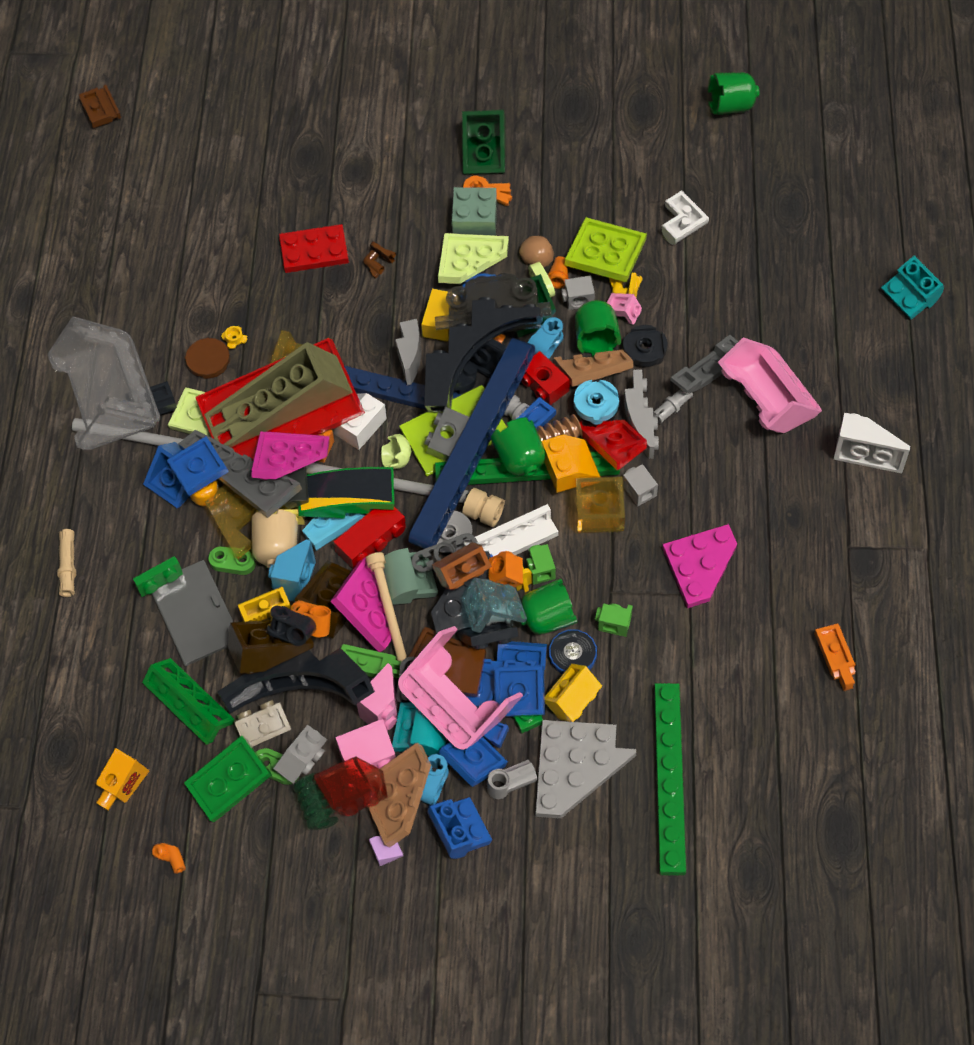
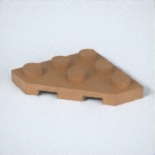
[358,743,431,847]

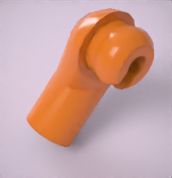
[152,843,186,873]

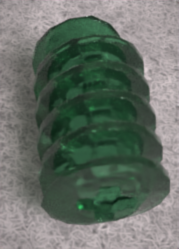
[293,772,339,830]

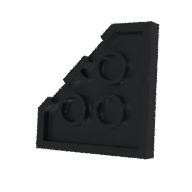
[431,550,503,635]

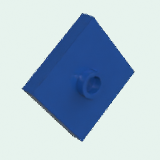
[167,436,229,496]
[494,665,545,717]
[439,737,508,787]

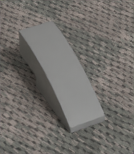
[395,319,421,385]

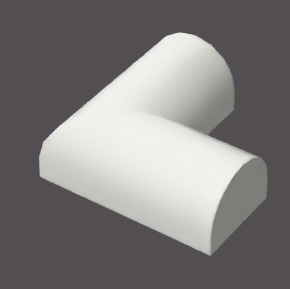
[662,191,709,245]

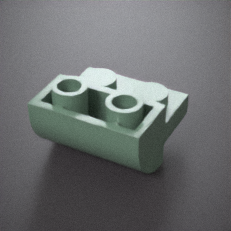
[383,548,438,604]

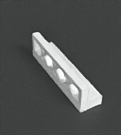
[464,504,558,556]

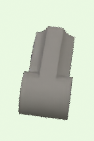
[487,760,537,799]

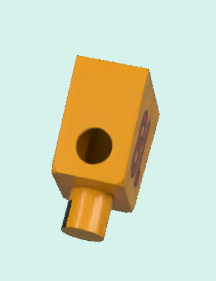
[96,748,149,810]

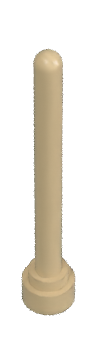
[365,552,407,661]

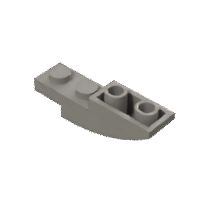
[624,370,659,459]

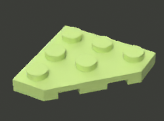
[438,233,509,284]

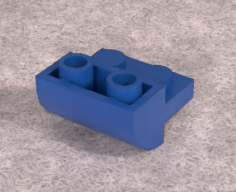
[427,797,492,859]

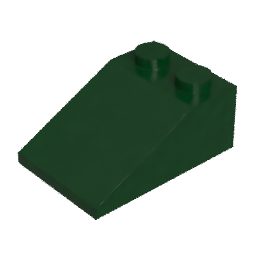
[462,110,506,175]

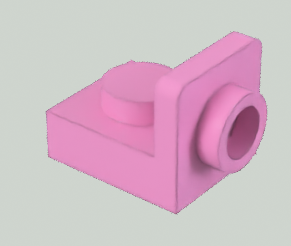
[607,293,642,324]

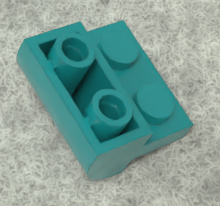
[881,255,944,320]
[392,702,447,755]

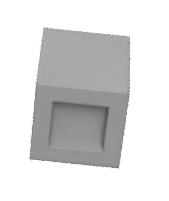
[561,276,595,310]
[622,464,658,507]

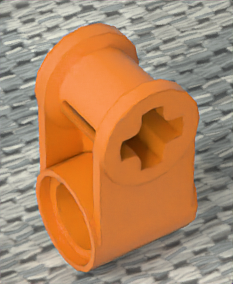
[290,600,331,637]

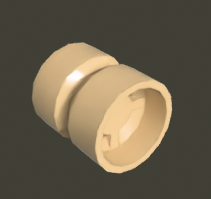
[462,488,505,527]

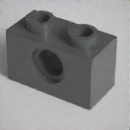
[425,407,470,462]

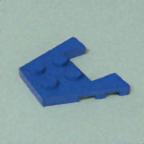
[466,659,537,748]

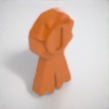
[463,176,512,206]

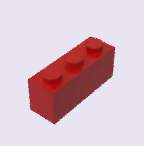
[333,507,406,569]

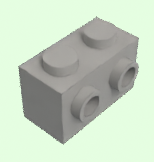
[273,725,327,784]

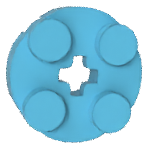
[574,380,619,425]

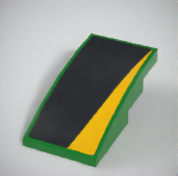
[298,467,394,519]

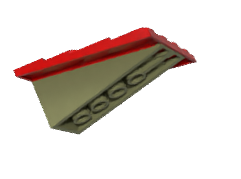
[195,338,365,461]

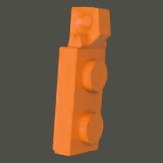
[814,624,856,691]

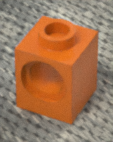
[489,551,523,591]

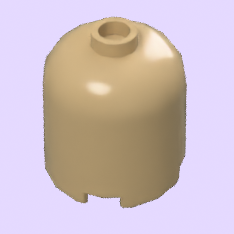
[252,510,298,568]

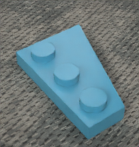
[302,509,373,550]

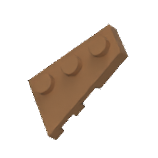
[553,350,633,387]

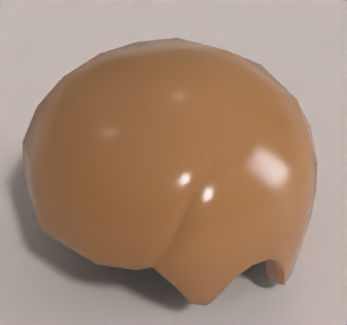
[519,236,554,267]

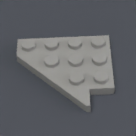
[536,720,636,818]

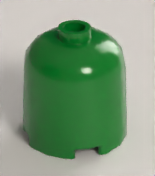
[708,72,759,115]
[575,300,621,357]
[491,417,546,477]
[518,579,578,635]

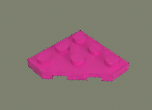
[252,431,329,480]
[662,524,737,608]
[331,558,392,652]

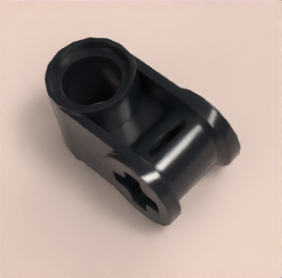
[267,606,316,646]

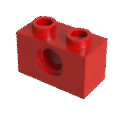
[521,351,570,405]

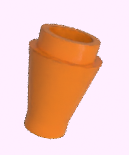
[548,256,569,288]

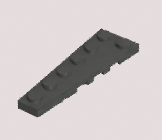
[178,430,302,518]

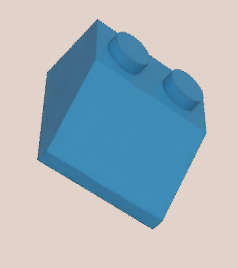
[269,540,316,601]

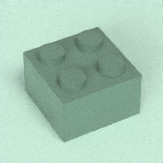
[452,187,497,236]

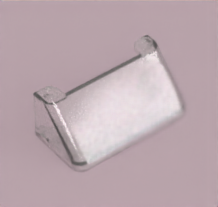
[48,316,160,450]

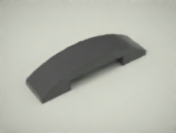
[670,335,739,393]

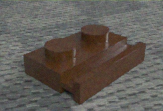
[78,85,121,128]

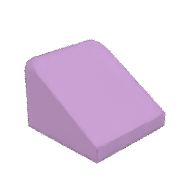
[369,836,403,866]

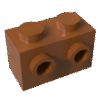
[432,542,492,590]

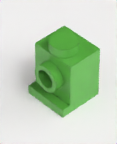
[526,544,556,585]
[595,603,633,637]

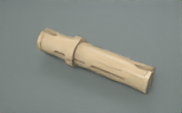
[57,529,76,597]

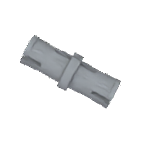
[653,389,693,424]

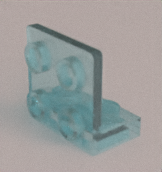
[461,577,527,633]

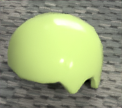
[381,434,411,469]

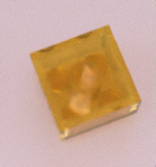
[575,477,625,532]

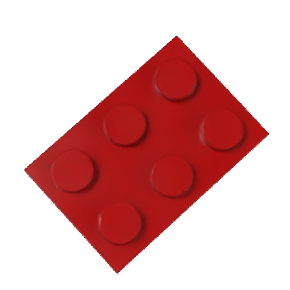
[279,224,349,273]

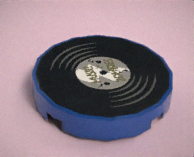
[549,630,597,674]

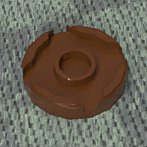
[185,338,230,379]

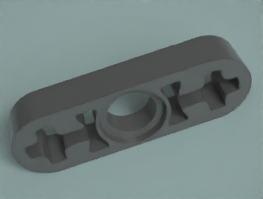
[412,533,478,573]

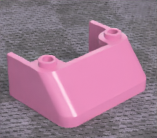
[398,626,523,749]

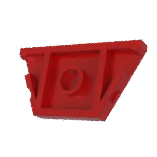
[579,420,647,470]

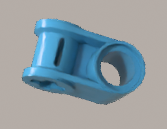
[528,317,563,359]
[421,754,449,805]

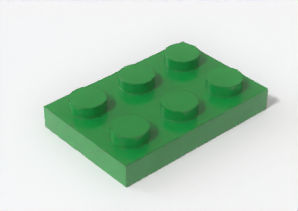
[184,736,272,822]

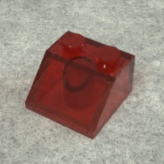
[314,756,388,816]

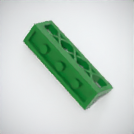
[142,658,235,745]

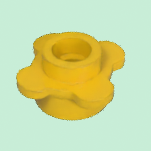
[221,326,247,349]

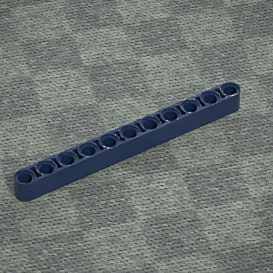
[409,338,535,549]

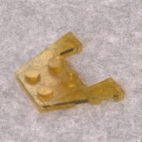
[205,485,298,560]

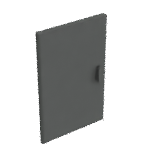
[152,560,233,666]

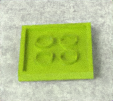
[565,218,647,282]

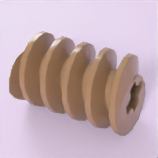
[536,414,583,441]

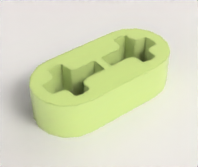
[528,262,555,297]

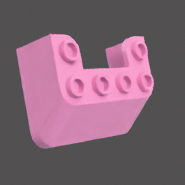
[718,337,822,433]

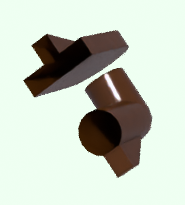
[363,241,397,278]

